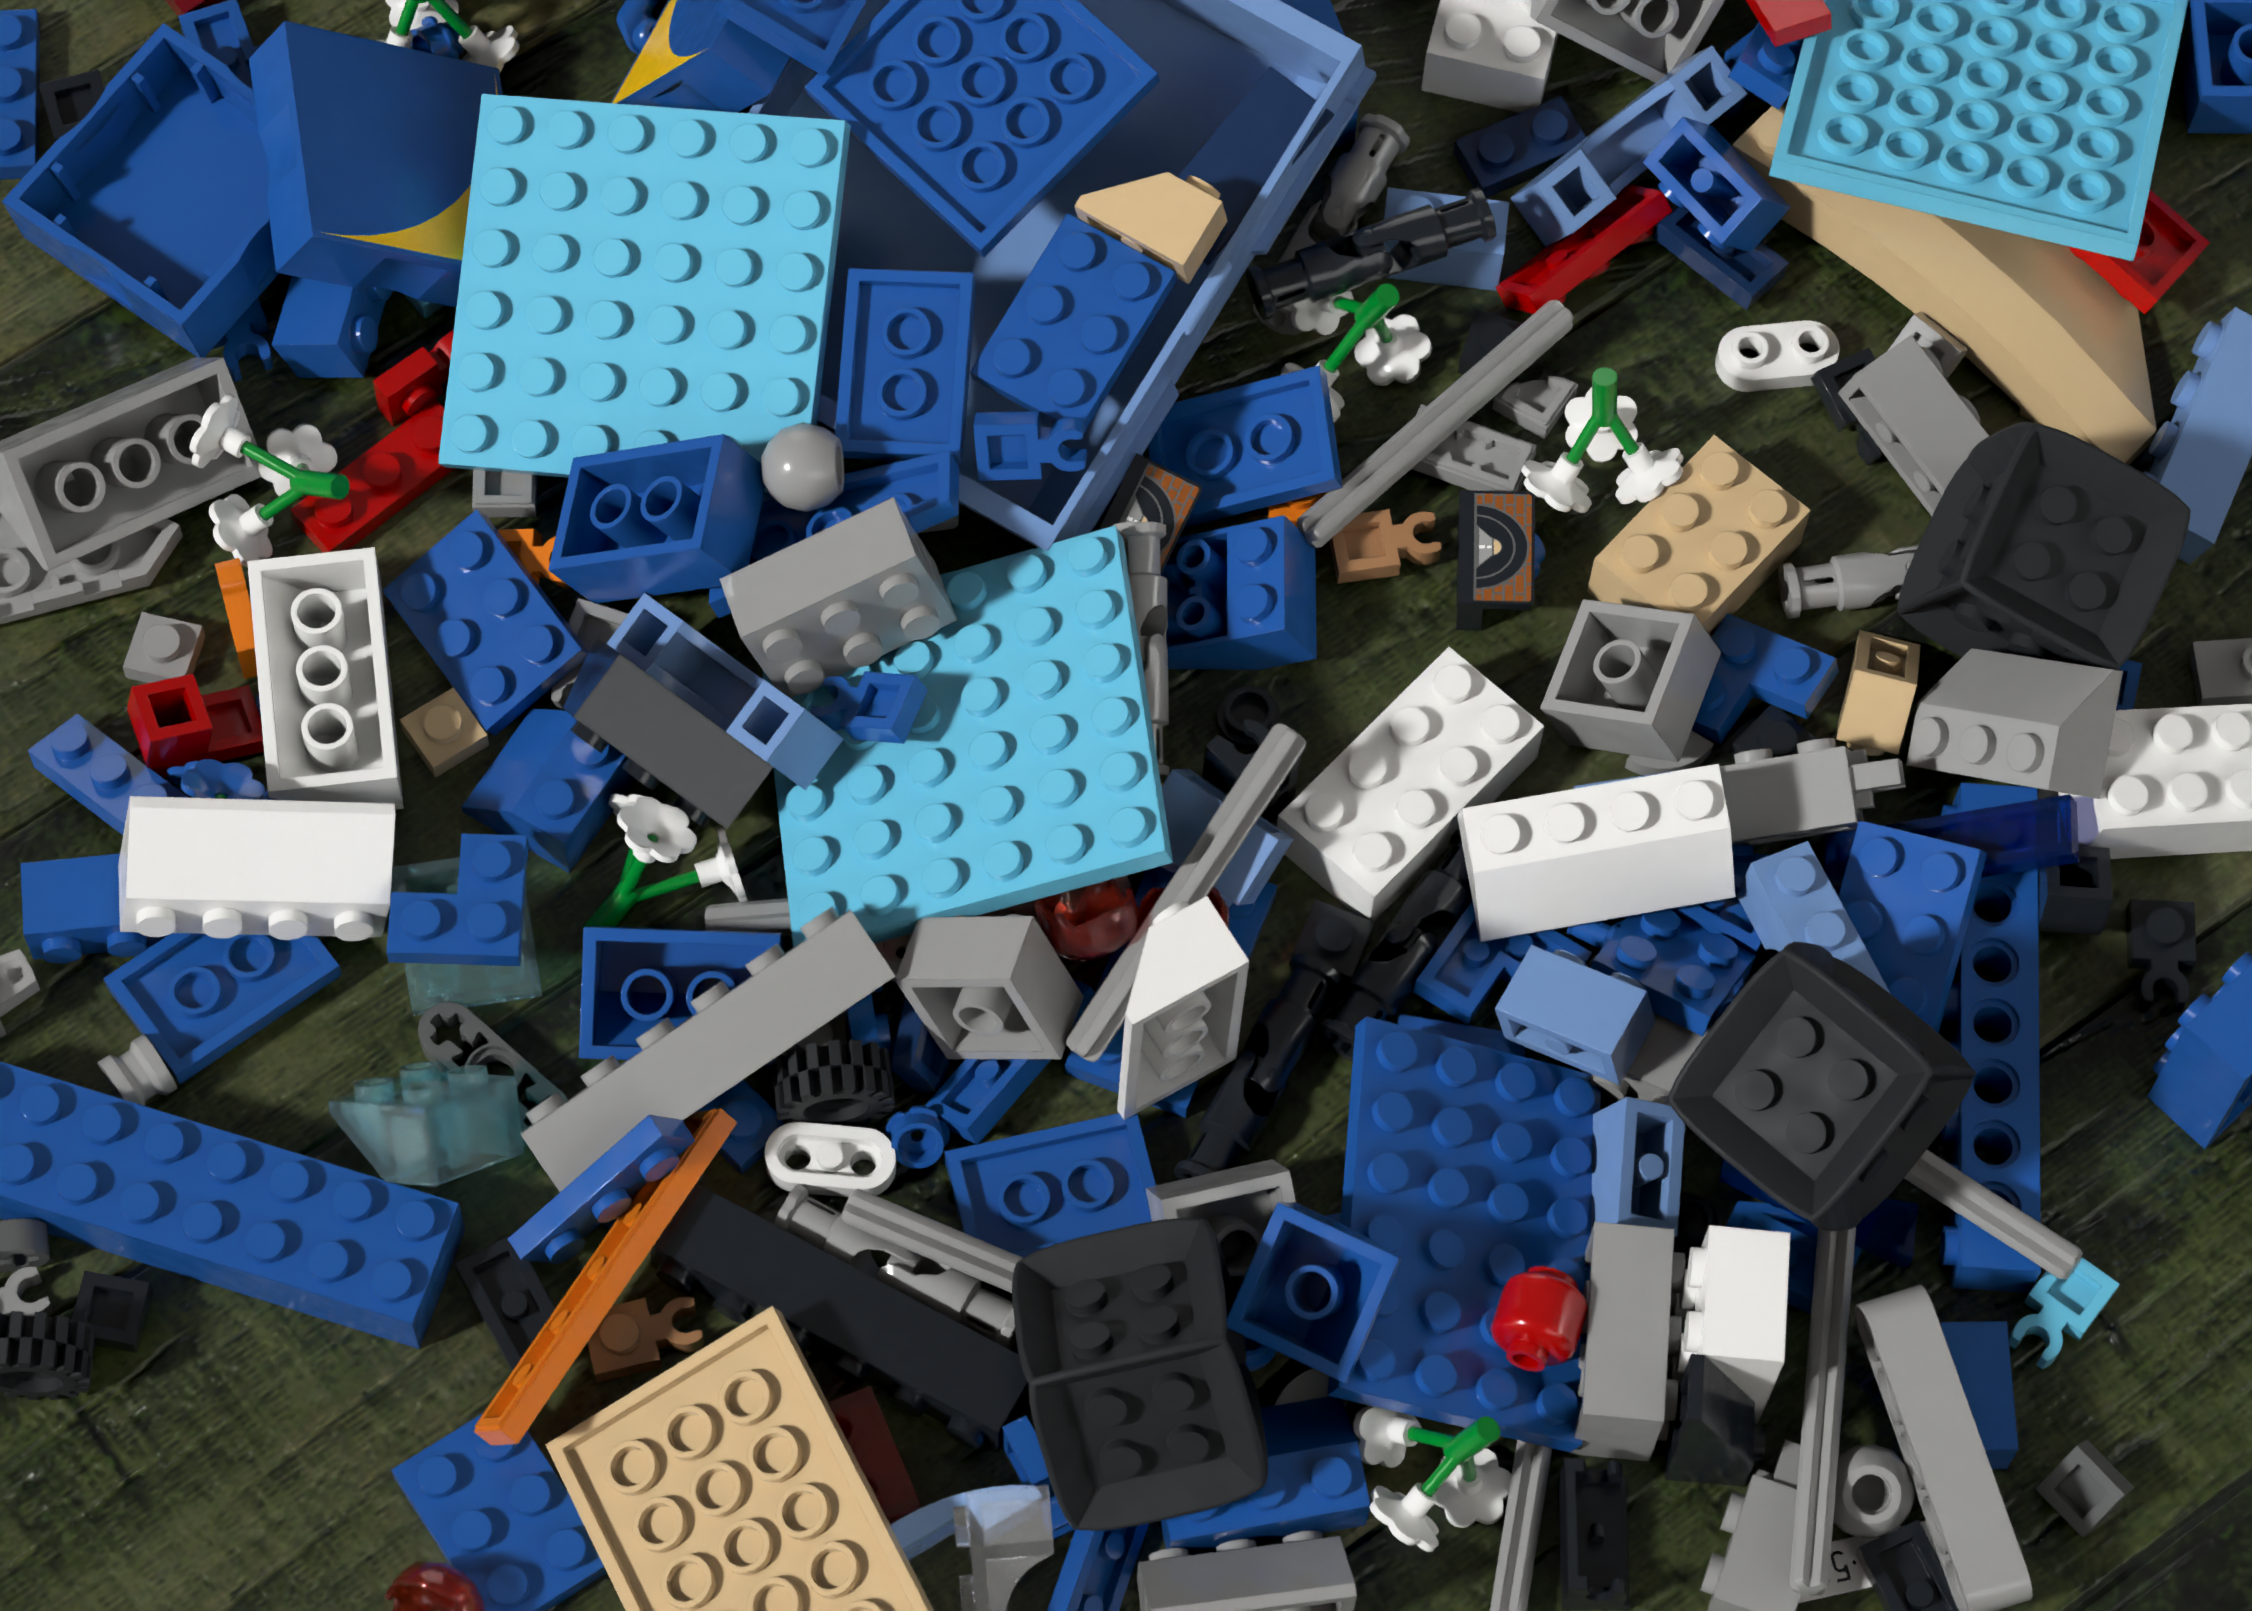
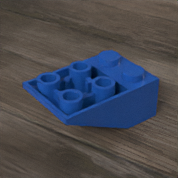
[1143,515,1317,670]

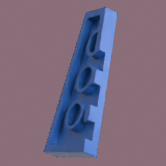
[709,450,959,618]

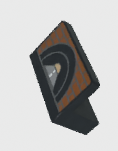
[1098,453,1202,574]
[1456,490,1535,631]

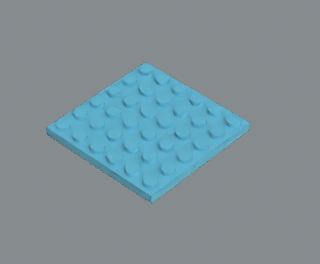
[1769,0,2188,261]
[438,94,851,493]
[762,525,1173,947]

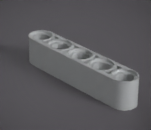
[1855,1284,2033,1611]

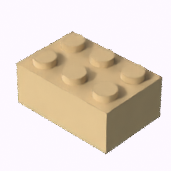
[1587,435,1811,637]

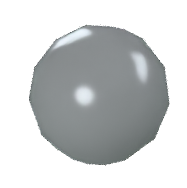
[760,422,844,512]
[1833,1444,1915,1538]

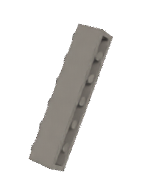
[520,906,896,1192]

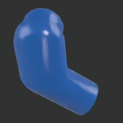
[616,0,661,55]

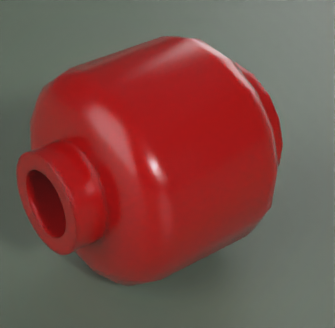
[1491,1266,1588,1372]

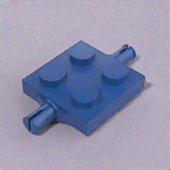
[1567,909,1756,1037]

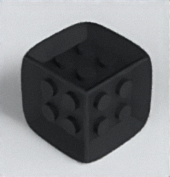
[1897,422,2191,671]
[1667,942,1976,1231]
[1012,1218,1268,1531]

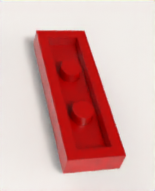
[1495,184,1672,314]
[290,399,455,553]

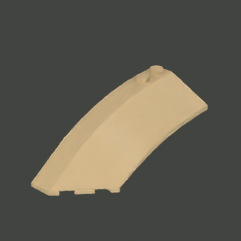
[1732,98,2157,465]

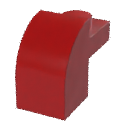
[127,674,264,779]

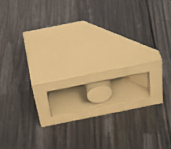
[1074,172,1227,285]
[1836,630,1921,756]

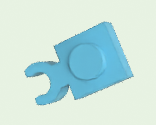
[2009,1257,2120,1369]

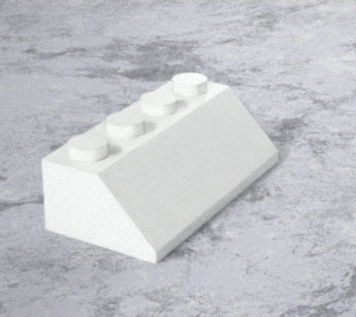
[247,547,404,810]
[1457,764,1736,943]
[118,796,395,941]
[1117,896,1249,1120]

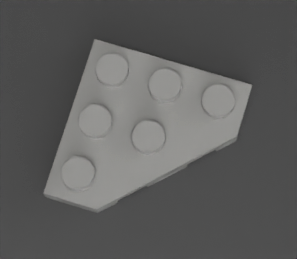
[0,513,183,624]

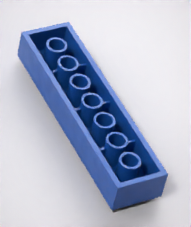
[0,1062,465,1349]

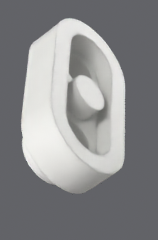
[1715,320,1840,392]
[764,1122,896,1197]

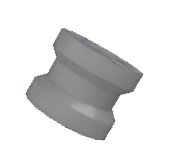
[97,1034,177,1106]

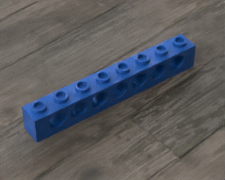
[1940,783,2041,1293]

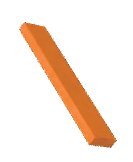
[474,1108,738,1446]

